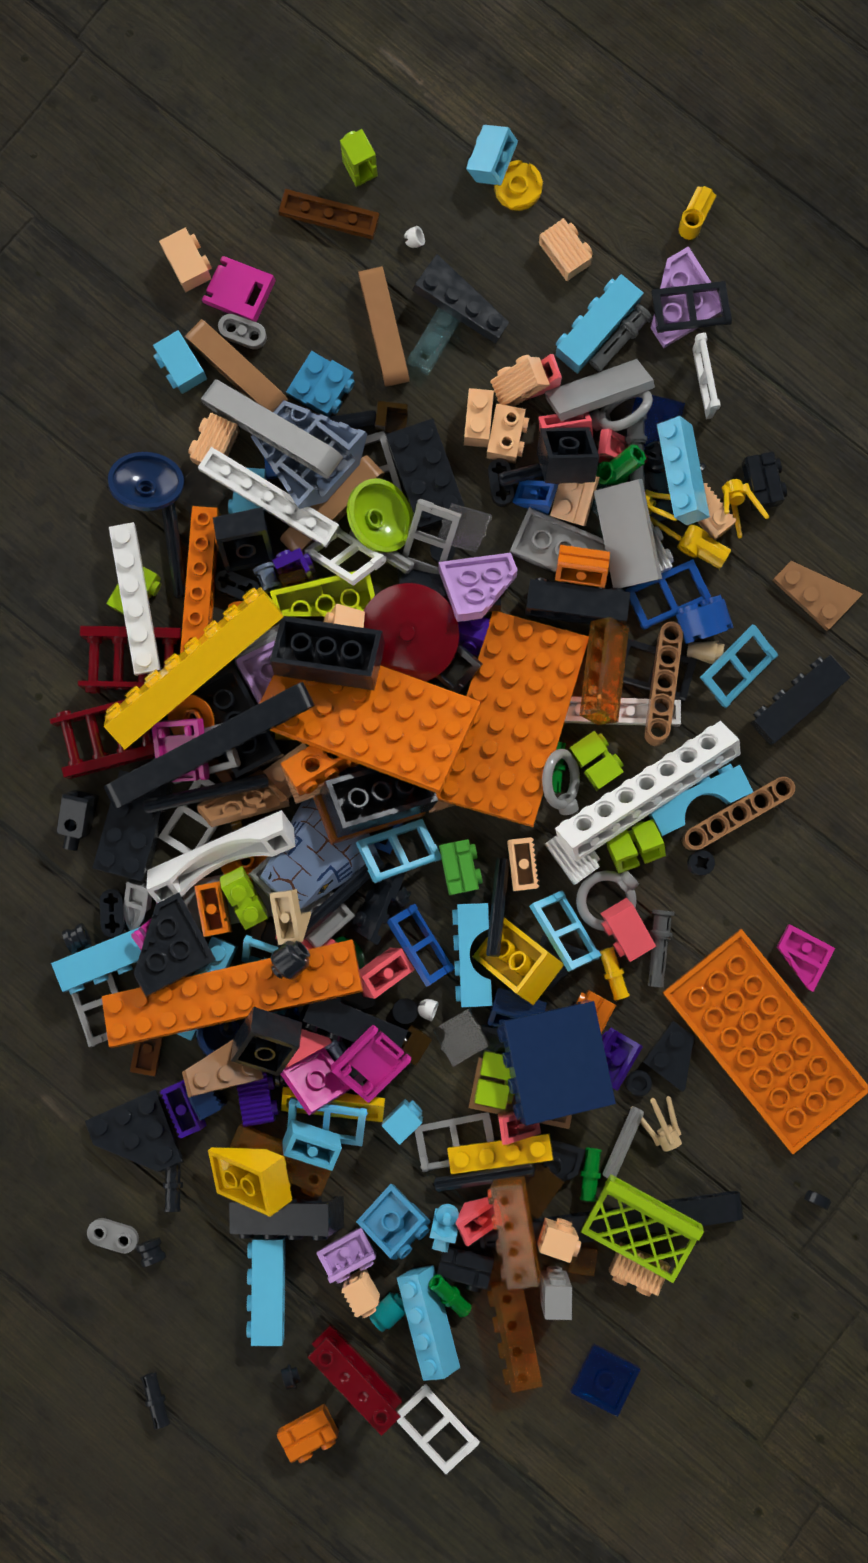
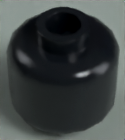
[271,941,310,980]

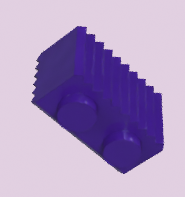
[237,1071,279,1127]
[160,1080,207,1138]

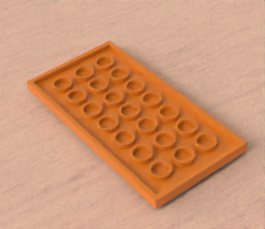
[436,611,589,827]
[259,665,481,794]
[662,929,868,1154]

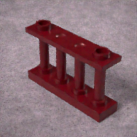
[78,626,182,694]
[49,699,155,779]
[308,1324,402,1436]

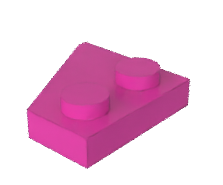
[777,924,835,992]

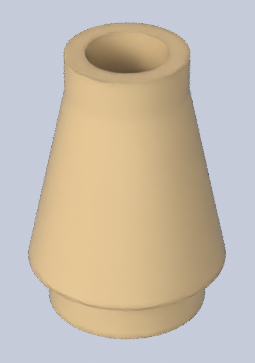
[687,641,725,664]

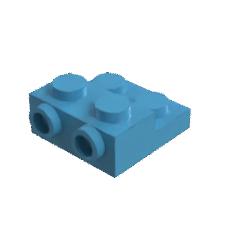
[286,351,355,417]
[356,1184,431,1260]

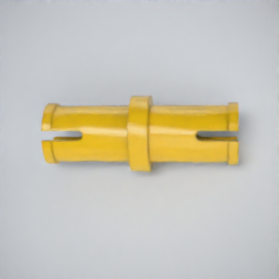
[599,947,630,1000]

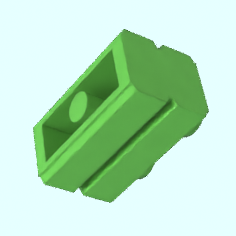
[439,839,483,895]

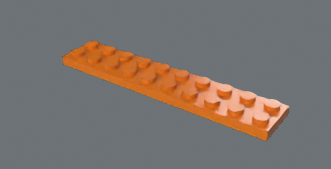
[102,940,363,1048]

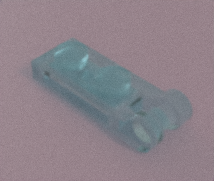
[406,307,460,375]

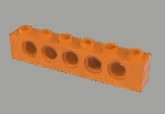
[180,506,221,654]
[281,746,358,797]

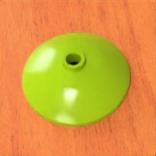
[347,478,413,553]

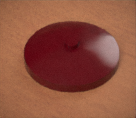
[363,583,460,682]

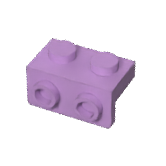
[316,1227,377,1283]

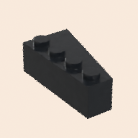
[229,1196,344,1241]

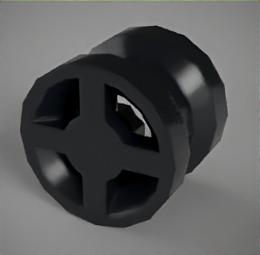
[644,441,665,473]
[687,850,715,876]
[62,923,92,954]
[135,1237,167,1267]

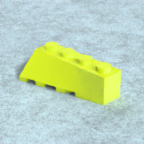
[270,570,375,617]

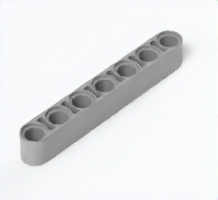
[200,379,343,479]

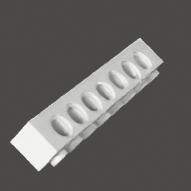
[555,721,741,862]

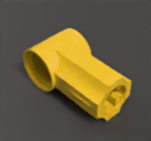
[678,186,716,240]
[677,524,731,570]

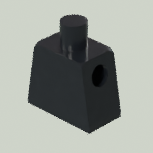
[57,790,99,851]

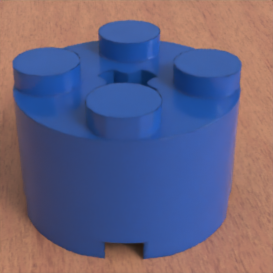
[676,595,734,644]

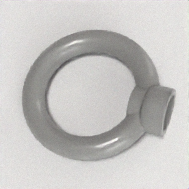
[590,390,653,431]
[542,749,580,815]
[576,870,639,931]

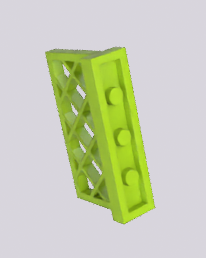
[581,1174,704,1283]

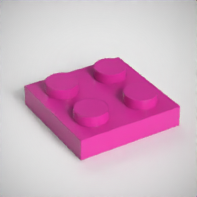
[280,1048,351,1116]

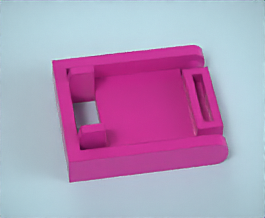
[202,256,276,322]
[152,718,209,782]
[331,1025,411,1103]

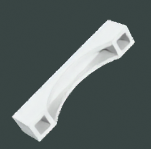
[147,810,295,903]

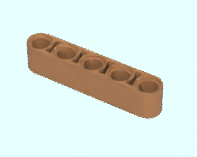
[358,266,410,387]
[184,319,288,412]
[280,455,385,555]
[644,622,683,746]
[681,777,795,851]

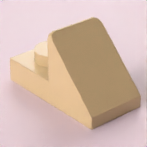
[269,889,311,945]

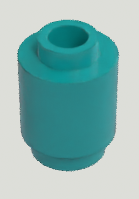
[369,1292,406,1332]

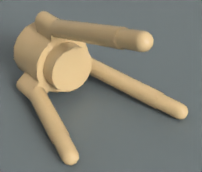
[630,1096,682,1152]

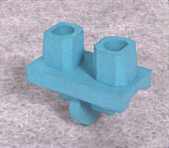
[429,1204,459,1252]

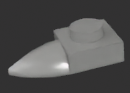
[123,879,152,931]

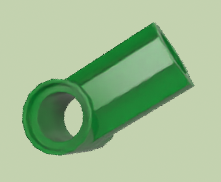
[596,445,646,486]

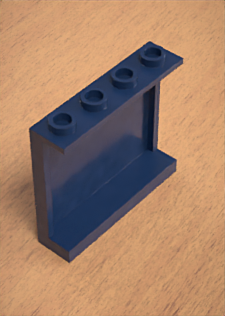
[497,1000,616,1126]

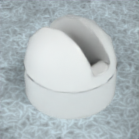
[404,226,425,248]
[418,999,438,1021]

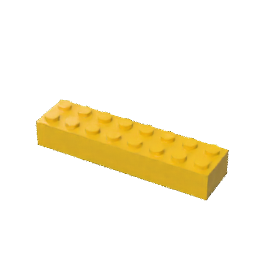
[104,587,284,750]

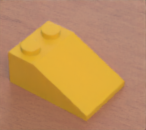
[472,918,564,1005]
[208,1147,292,1217]

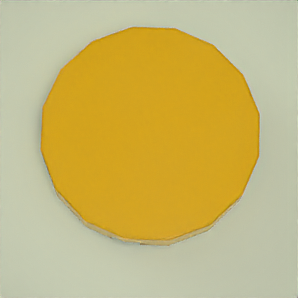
[494,160,543,211]

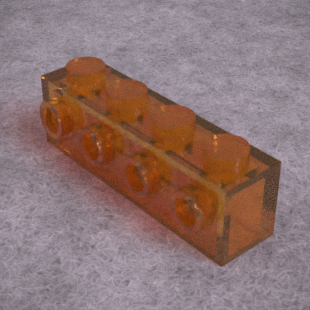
[580,617,629,725]
[229,1123,331,1197]
[488,1176,542,1290]
[487,1277,543,1393]

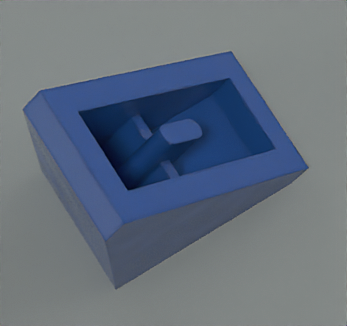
[512,480,559,515]

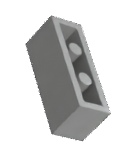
[540,1266,572,1320]

